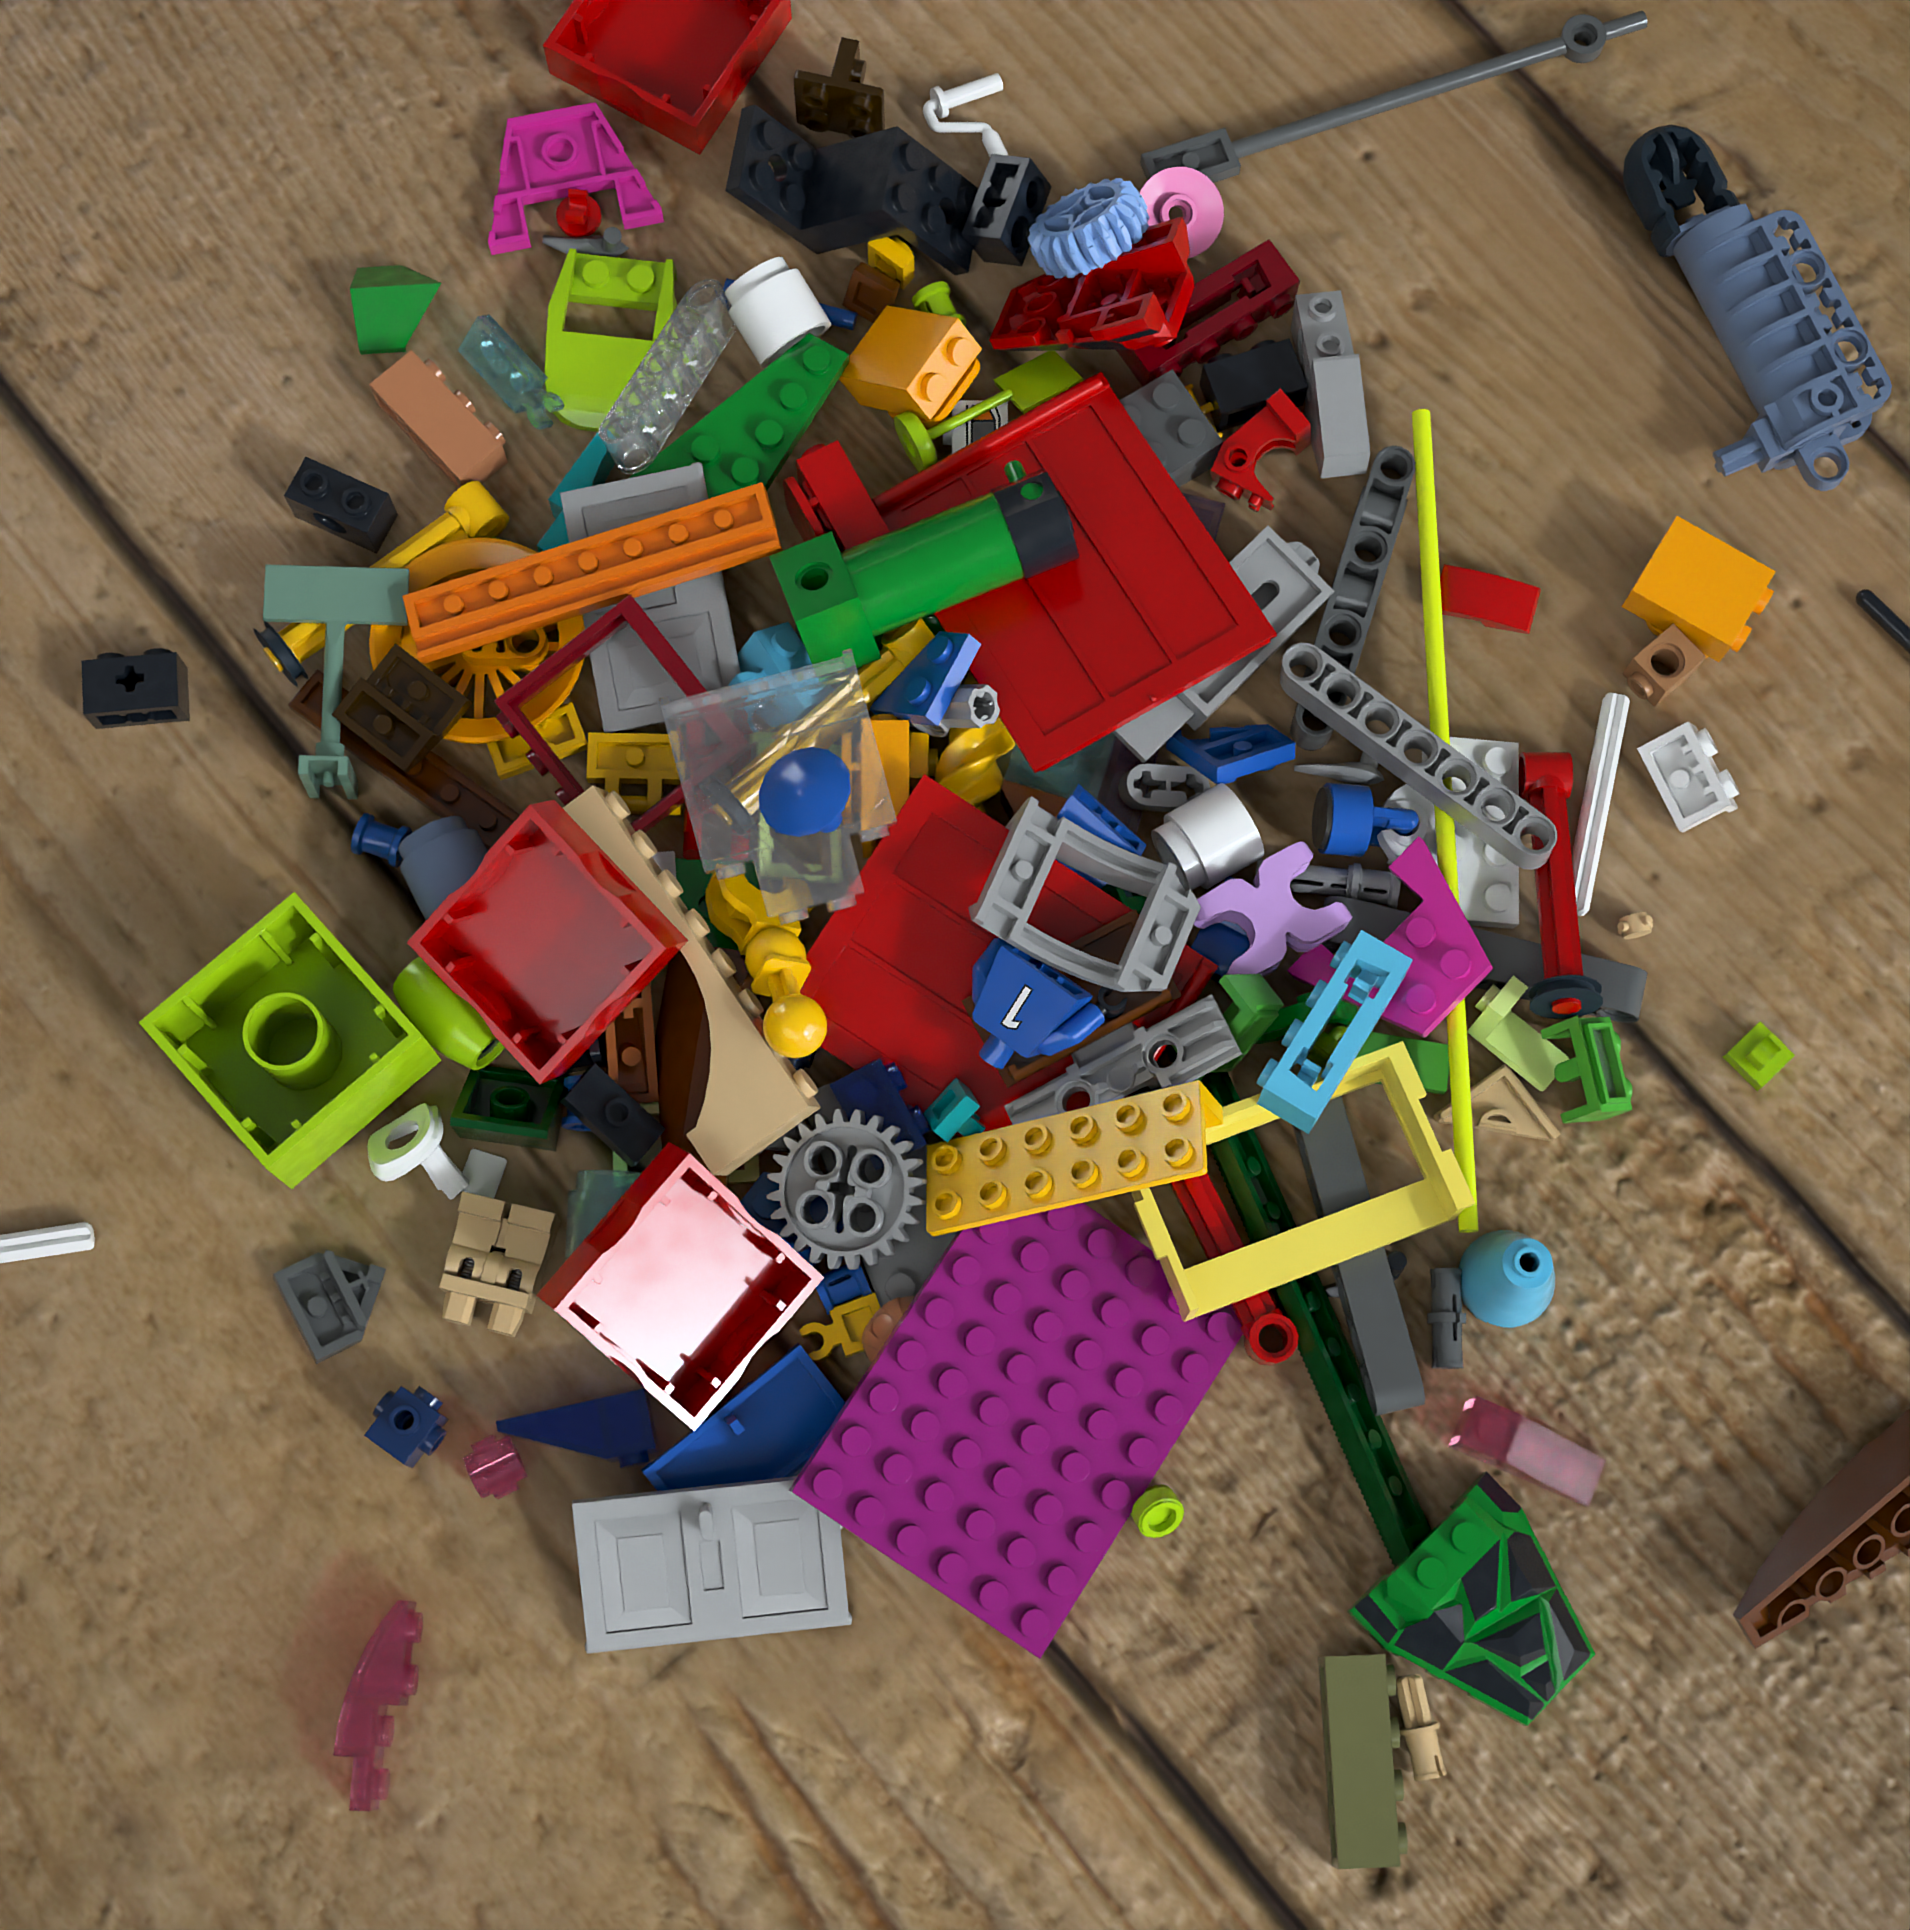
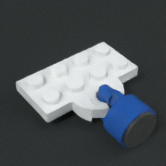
[1312,737,1519,929]

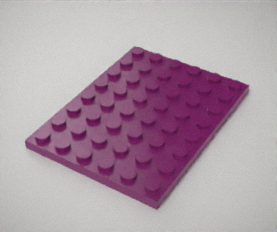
[789,1203,1243,1659]

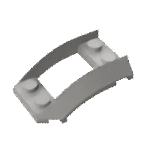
[968,796,1201,992]

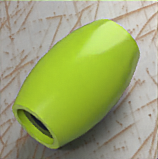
[392,956,505,1070]

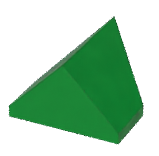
[350,265,441,355]

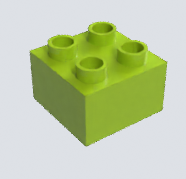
[138,892,441,1189]

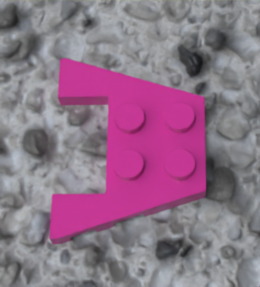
[488,102,664,255]
[1287,836,1493,1038]

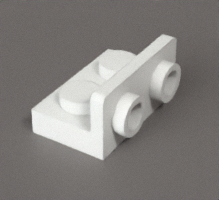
[1637,722,1740,833]

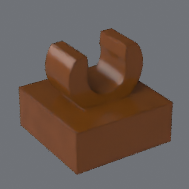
[842,262,901,323]

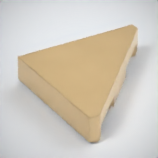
[1433,1063,1561,1141]

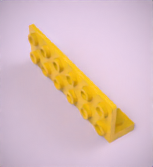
[926,1080,1223,1237]

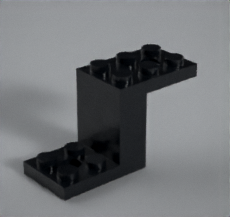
[725,105,979,275]

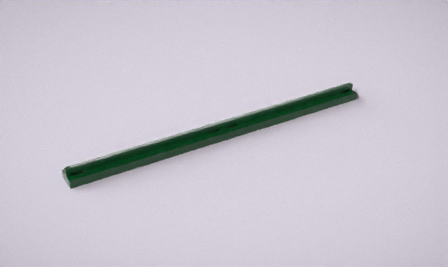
[1101,884,1431,1569]

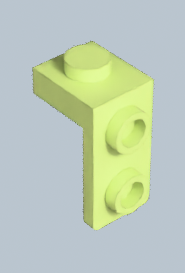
[1467,975,1569,1091]

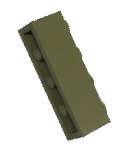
[1318,1654,1408,1869]

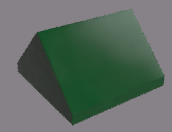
[450,1066,567,1151]

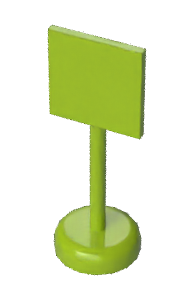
[894,351,1084,472]

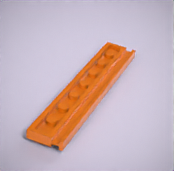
[402,482,783,664]

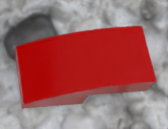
[1440,564,1541,634]

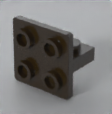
[793,37,885,139]

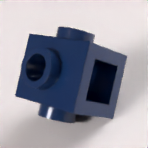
[364,1386,449,1468]

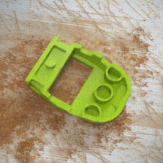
[544,248,678,434]

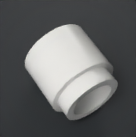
[725,257,831,368]
[1151,783,1264,891]

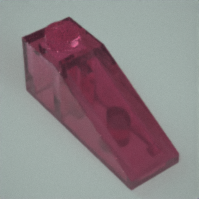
[1448,1396,1606,1507]

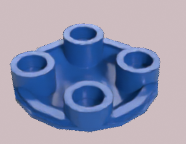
[759,747,851,837]

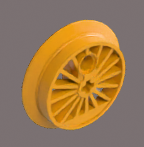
[369,538,585,744]

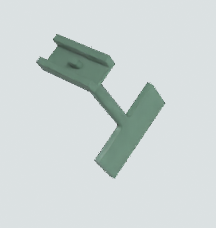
[263,564,410,799]

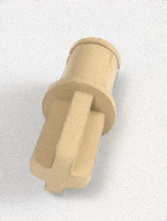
[1396,1674,1447,1781]

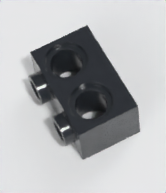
[962,154,1052,266]

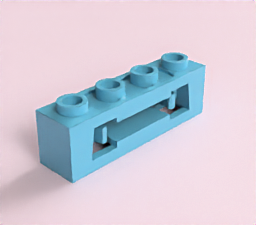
[1256,930,1413,1134]

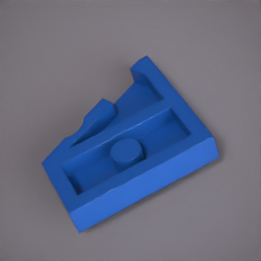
[869,631,981,726]

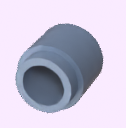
[398,816,488,920]

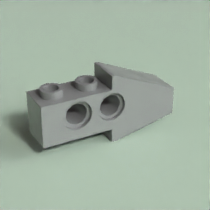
[1291,290,1370,478]

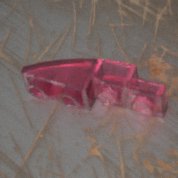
[333,1600,423,1811]

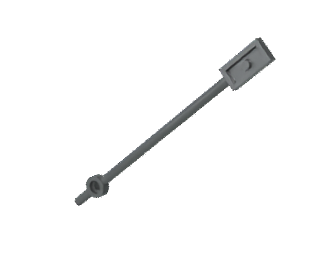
[1140,11,1648,183]

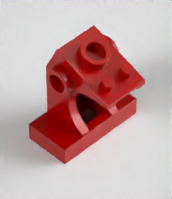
[1211,388,1311,512]

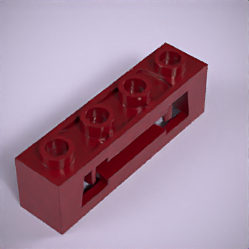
[1116,239,1300,387]

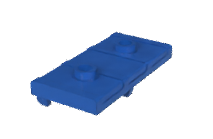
[641,1343,846,1491]

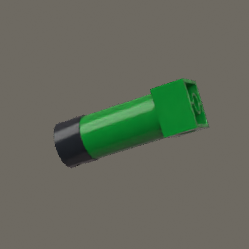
[769,460,1079,683]

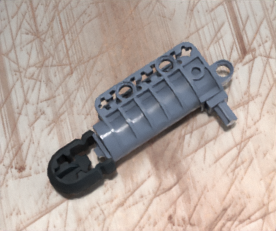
[1623,125,1892,491]

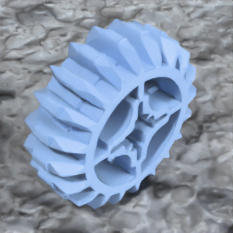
[1027,178,1150,278]

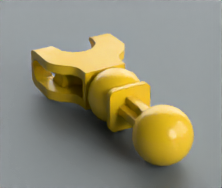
[705,864,827,1058]

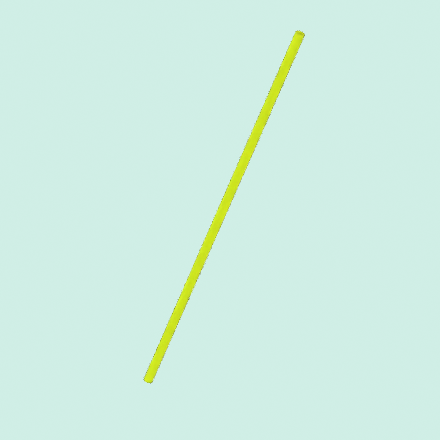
[1412,409,1479,1233]

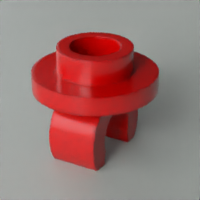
[556,189,602,237]

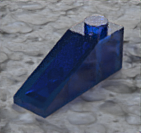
[496,1389,660,1469]

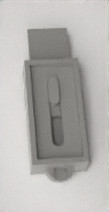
[1112,526,1335,764]

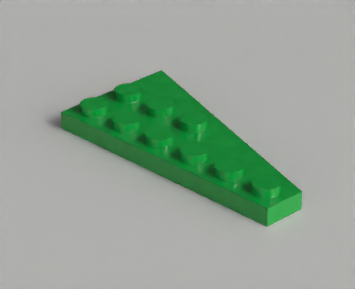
[629,333,849,499]

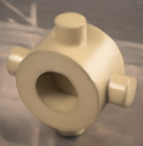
[1617,912,1653,939]

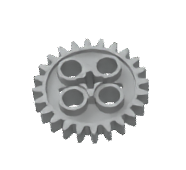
[766,1109,927,1270]

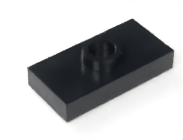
[560,1063,666,1167]

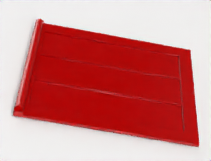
[872,372,1277,773]
[800,774,1219,1138]

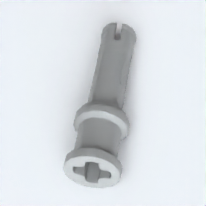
[1256,858,1401,909]

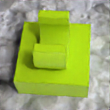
[1723,1021,1795,1091]

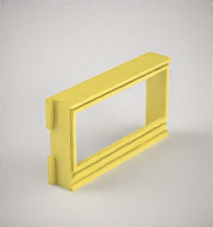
[1131,1041,1475,1322]

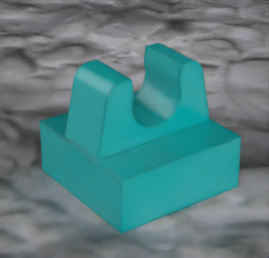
[924,1078,986,1142]

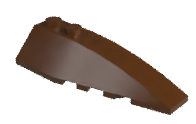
[655,947,760,1188]
[1733,1409,1910,1649]

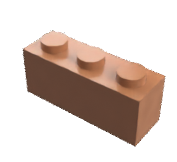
[369,350,508,489]

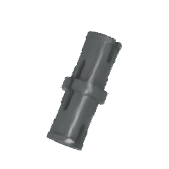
[1427,1268,1466,1369]

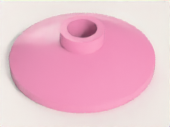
[1139,167,1224,258]

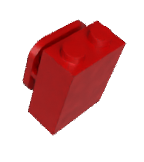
[783,440,889,552]

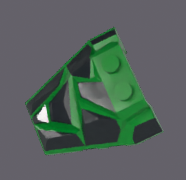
[1347,1471,1595,1726]

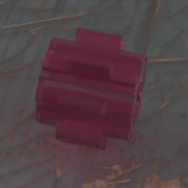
[463,1434,528,1499]

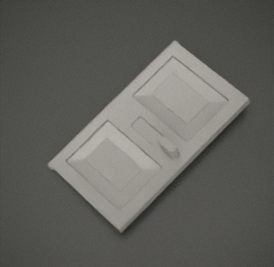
[560,462,746,733]
[572,1476,852,1654]

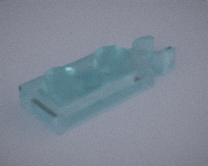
[458,314,565,430]

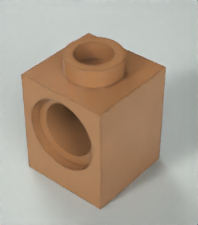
[1622,623,1706,707]

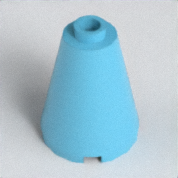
[1459,1230,1555,1328]

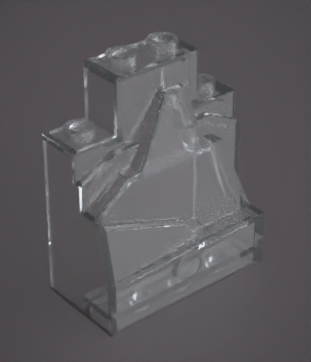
[659,649,897,925]

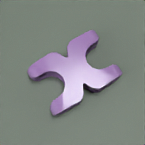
[1194,841,1353,977]

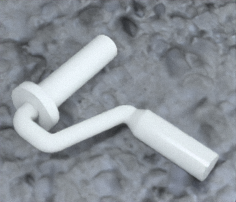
[923,73,1009,157]

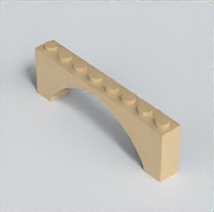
[563,785,821,1176]

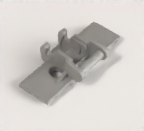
[1004,994,1242,1125]

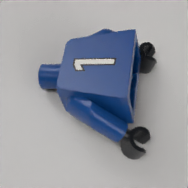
[972,938,1127,1069]

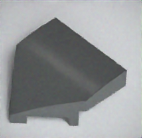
[273,1250,386,1364]

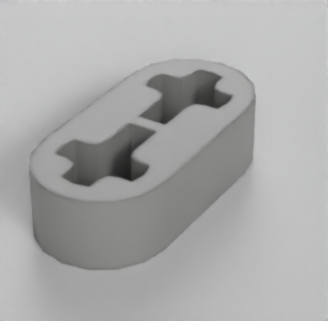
[1118,764,1210,812]

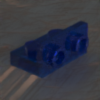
[830,1057,932,1171]

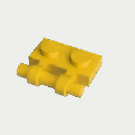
[586,732,684,815]

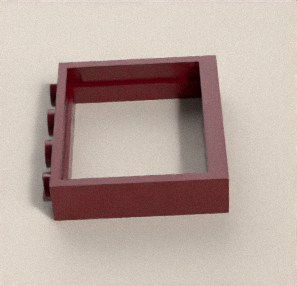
[494,594,752,833]

